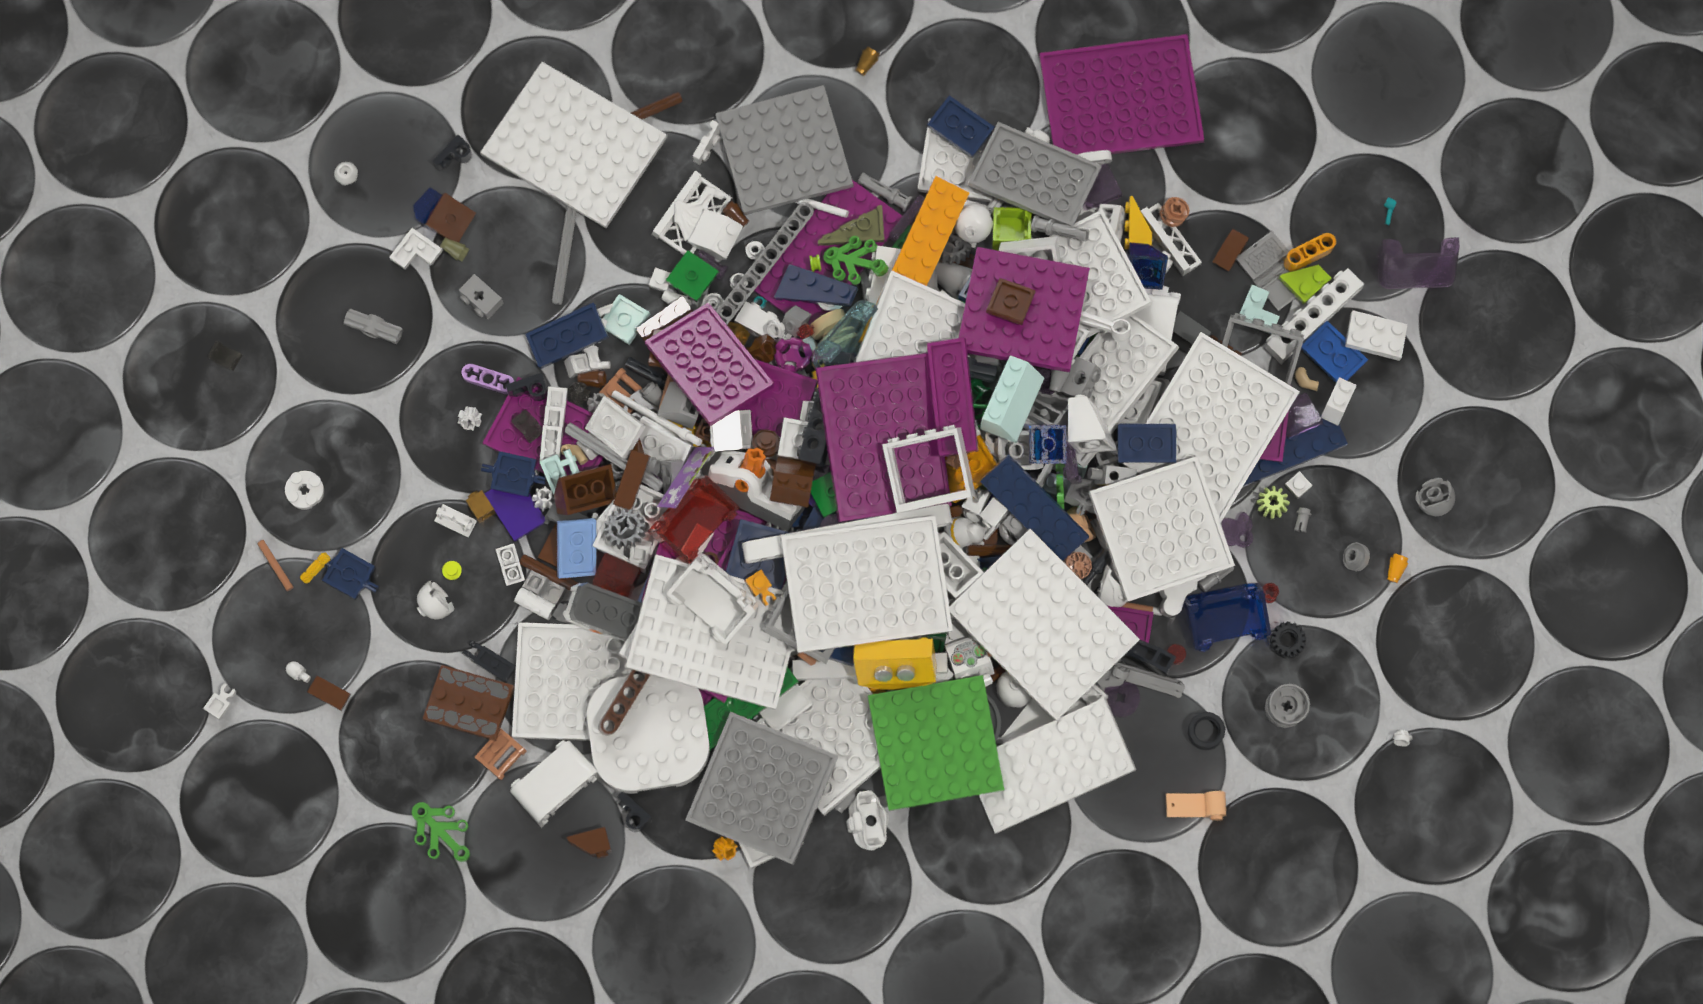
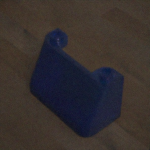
[1184,583,1271,651]

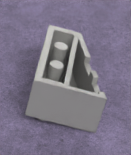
[1027,392,1073,437]

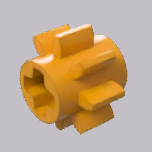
[712,837,738,861]

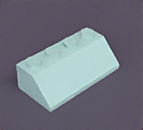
[980,355,1044,443]

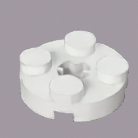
[285,471,324,510]

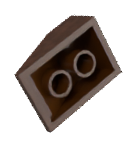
[770,457,815,507]

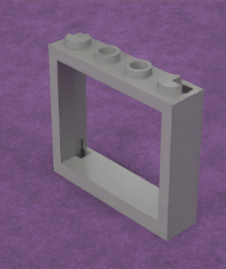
[1222,313,1304,385]
[763,581,834,664]

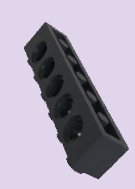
[797,349,856,468]

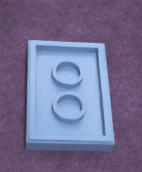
[557,518,596,578]

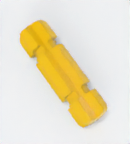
[300,552,331,583]

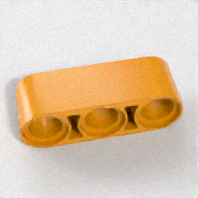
[1284,233,1336,271]

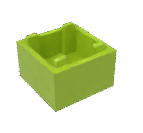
[992,207,1031,251]

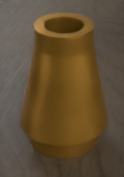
[855,47,880,76]

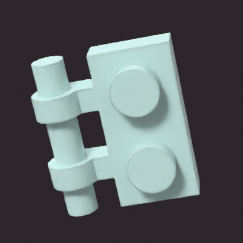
[540,449,582,495]

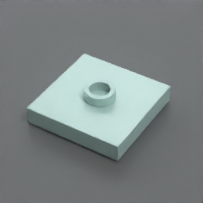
[602,294,650,345]

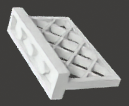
[652,171,732,255]

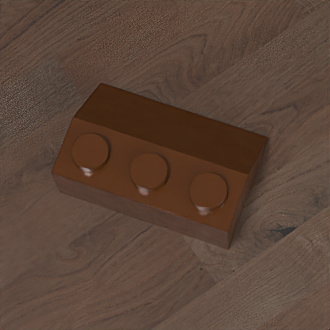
[554,464,617,515]

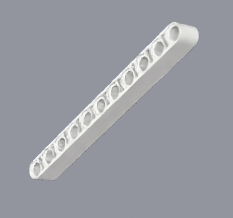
[742,504,953,563]

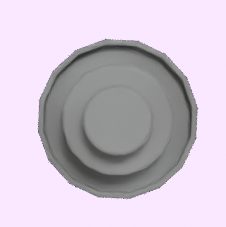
[1343,542,1370,571]

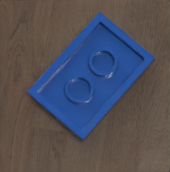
[1301,321,1368,383]

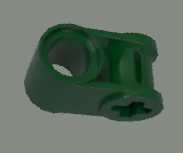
[971,379,993,415]

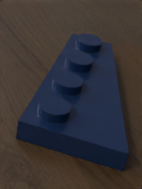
[774,264,858,307]

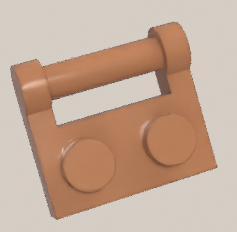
[599,368,643,414]
[475,729,527,780]

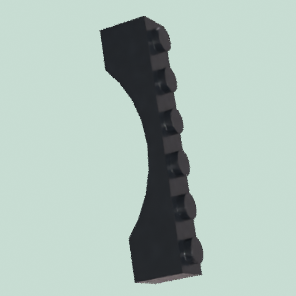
[1125,640,1176,678]

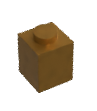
[466,490,496,523]

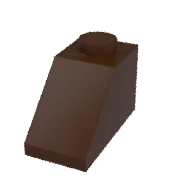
[567,827,612,859]

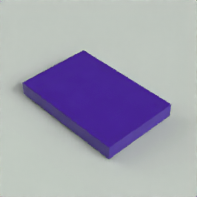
[484,489,546,542]

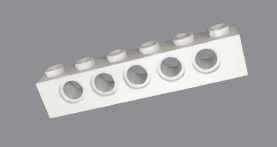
[1265,268,1364,364]

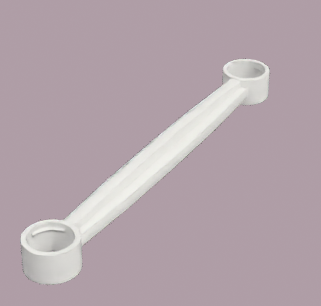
[1079,311,1130,341]

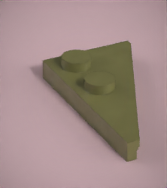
[818,205,884,246]

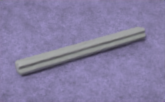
[552,205,577,305]
[565,423,663,491]

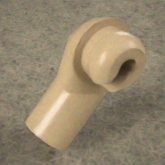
[1295,367,1319,391]
[560,444,588,465]

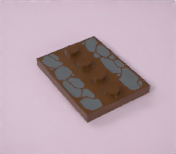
[422,665,515,741]

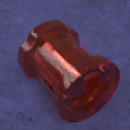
[1260,583,1279,604]

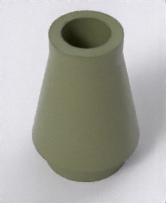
[440,237,470,262]

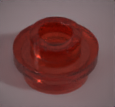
[796,323,815,339]

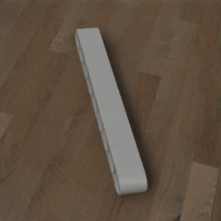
[716,202,814,325]

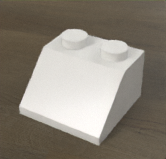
[687,209,743,261]

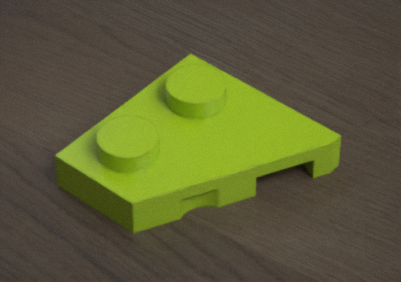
[1278,265,1332,304]

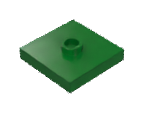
[666,250,719,302]
[811,472,837,519]

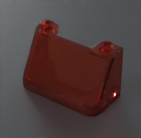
[648,475,740,564]

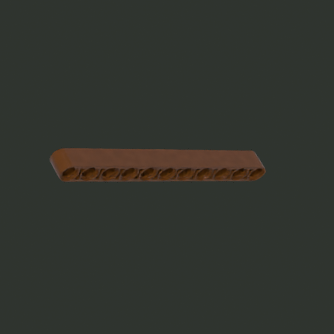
[598,552,718,736]

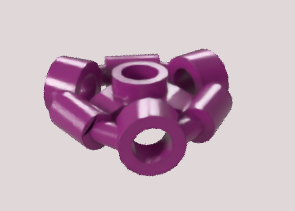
[774,337,813,372]

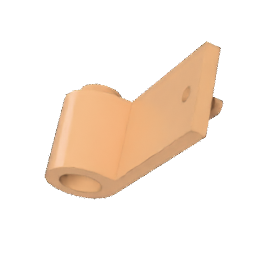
[1166,791,1226,821]

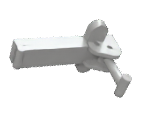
[1097,659,1185,698]

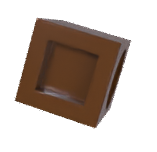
[748,334,777,363]

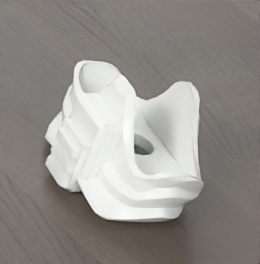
[846,790,889,850]

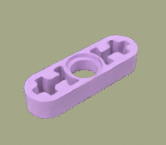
[461,364,514,394]

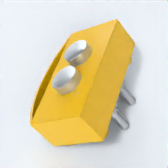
[854,637,937,690]

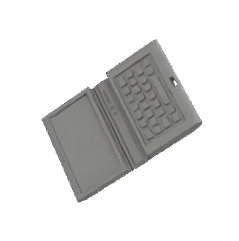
[1236,231,1303,311]

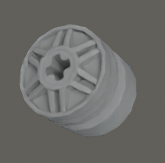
[1265,684,1310,728]

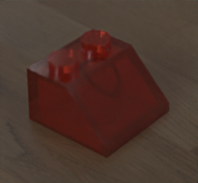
[592,553,641,598]

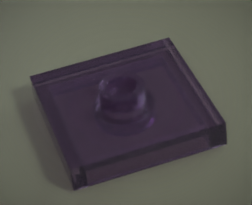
[1085,163,1122,210]
[1286,393,1323,438]

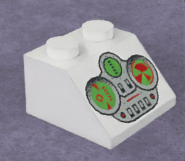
[945,636,994,680]

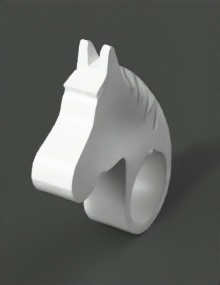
[1110,561,1207,617]

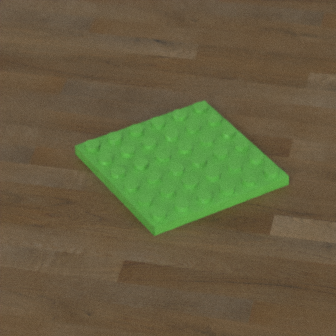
[868,675,1005,811]

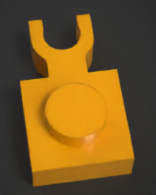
[744,570,777,606]

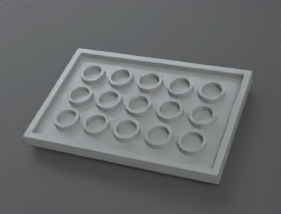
[968,122,1102,226]

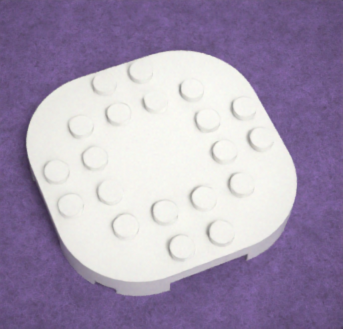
[587,673,710,794]

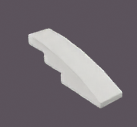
[540,386,568,461]

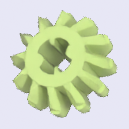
[1256,486,1290,519]

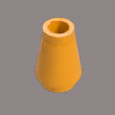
[1387,553,1409,583]

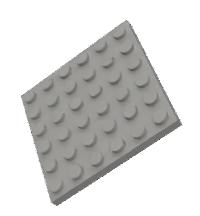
[715,85,853,215]
[685,712,839,865]

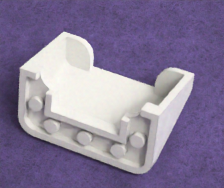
[1134,294,1179,376]
[666,553,759,645]
[510,740,600,828]

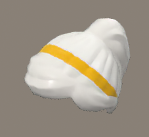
[944,517,984,548]

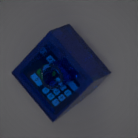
[1127,242,1168,290]
[1029,425,1067,464]

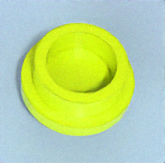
[442,561,462,580]

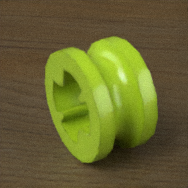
[809,254,821,272]

